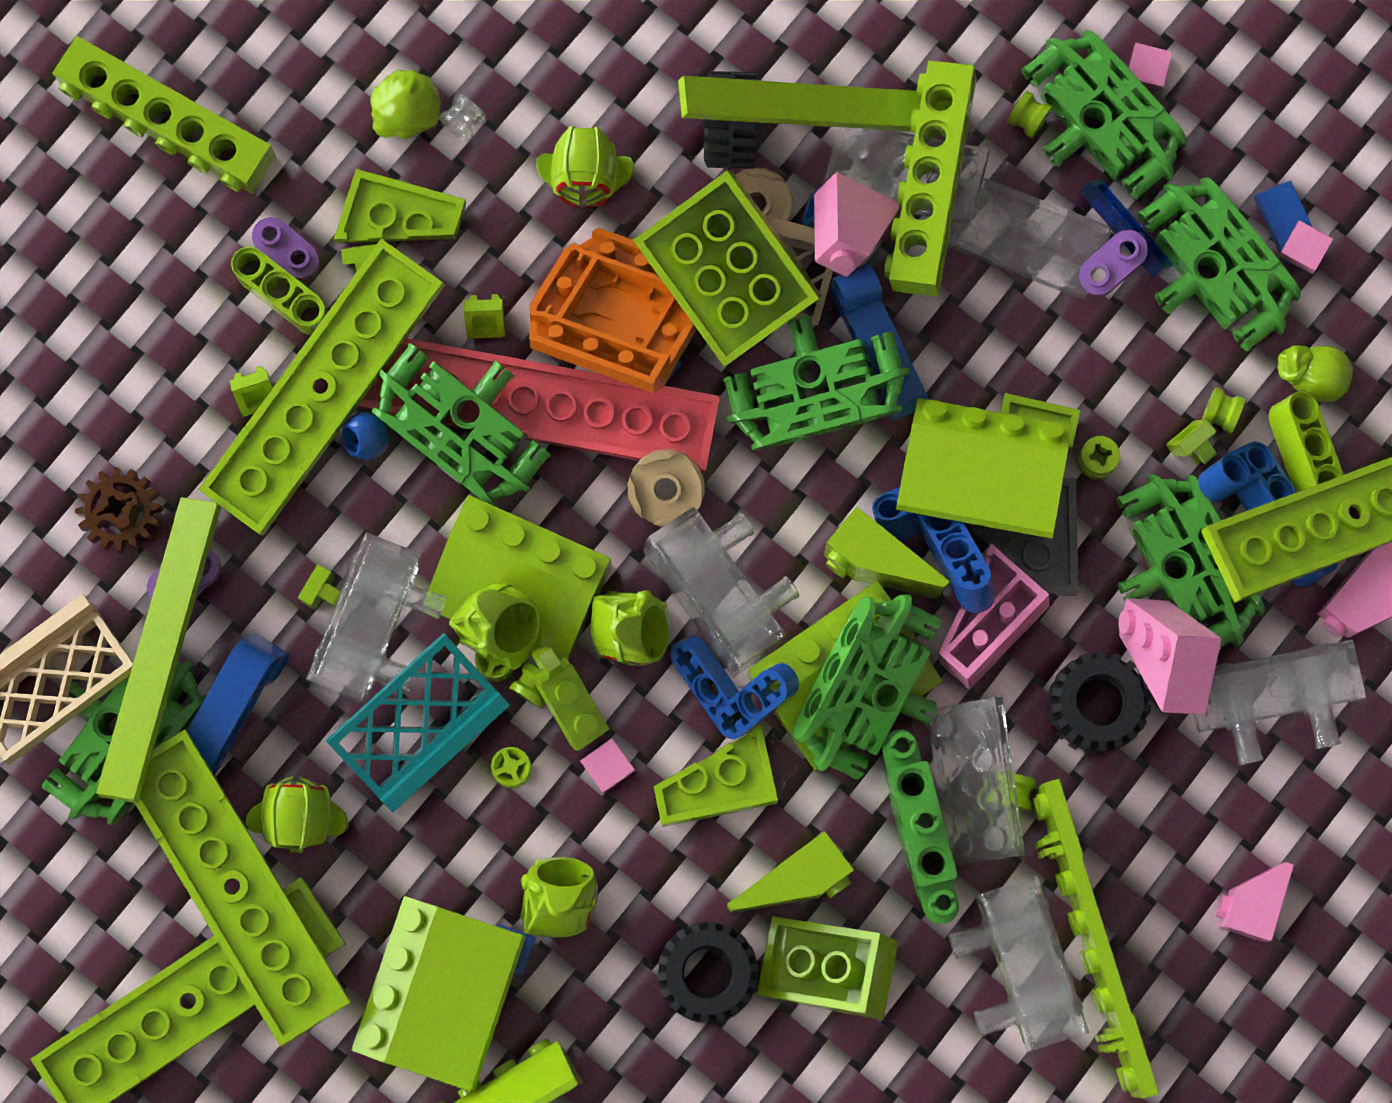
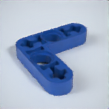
[671,635,799,739]

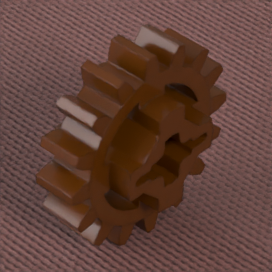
[75,467,163,553]

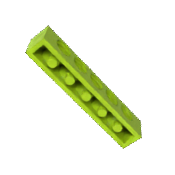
[52,35,276,194]
[884,60,977,297]

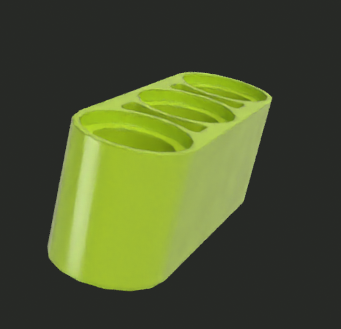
[231,246,328,335]
[1268,391,1344,492]

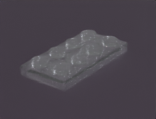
[823,127,990,225]
[948,172,1113,300]
[927,697,1025,866]

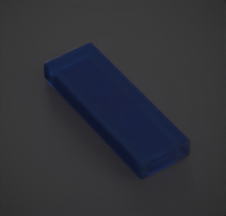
[1079,179,1173,278]

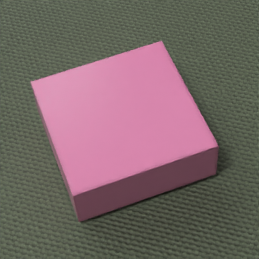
[1129,43,1172,91]
[1279,220,1333,274]
[580,738,635,794]

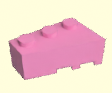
[939,543,1049,690]
[1118,598,1221,714]

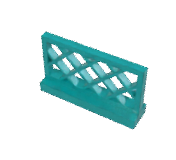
[326,633,510,813]

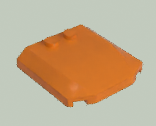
[529,228,697,393]

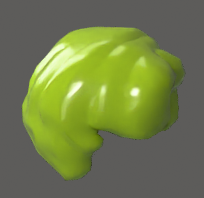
[370,70,441,139]

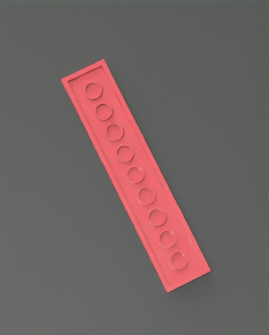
[356,338,720,473]

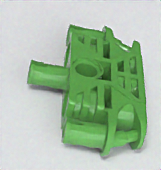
[1022,30,1187,199]
[1137,177,1301,351]
[723,315,911,451]
[372,342,551,507]
[1116,474,1265,648]
[793,595,941,779]
[42,660,207,825]
[882,730,959,924]

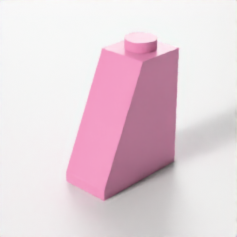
[814,172,899,277]
[1317,543,1392,639]

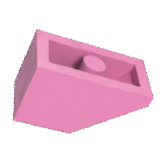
[1216,862,1294,942]

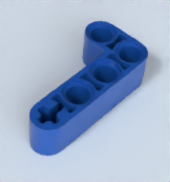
[831,262,929,422]
[1198,441,1338,588]
[872,487,995,613]
[187,633,290,775]

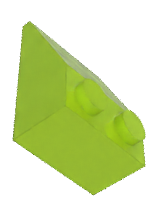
[823,506,949,599]
[727,831,854,914]
[757,916,898,1020]

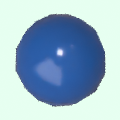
[342,412,390,460]

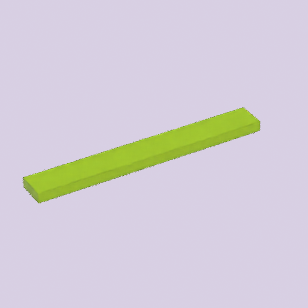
[678,76,952,131]
[96,497,221,804]

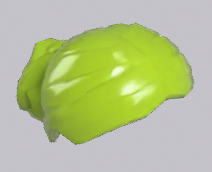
[1277,345,1353,403]

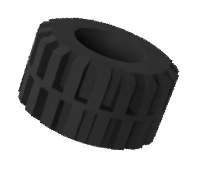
[704,71,760,169]
[1047,651,1151,754]
[658,921,759,1023]

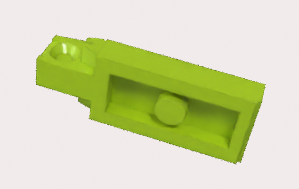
[530,645,609,751]

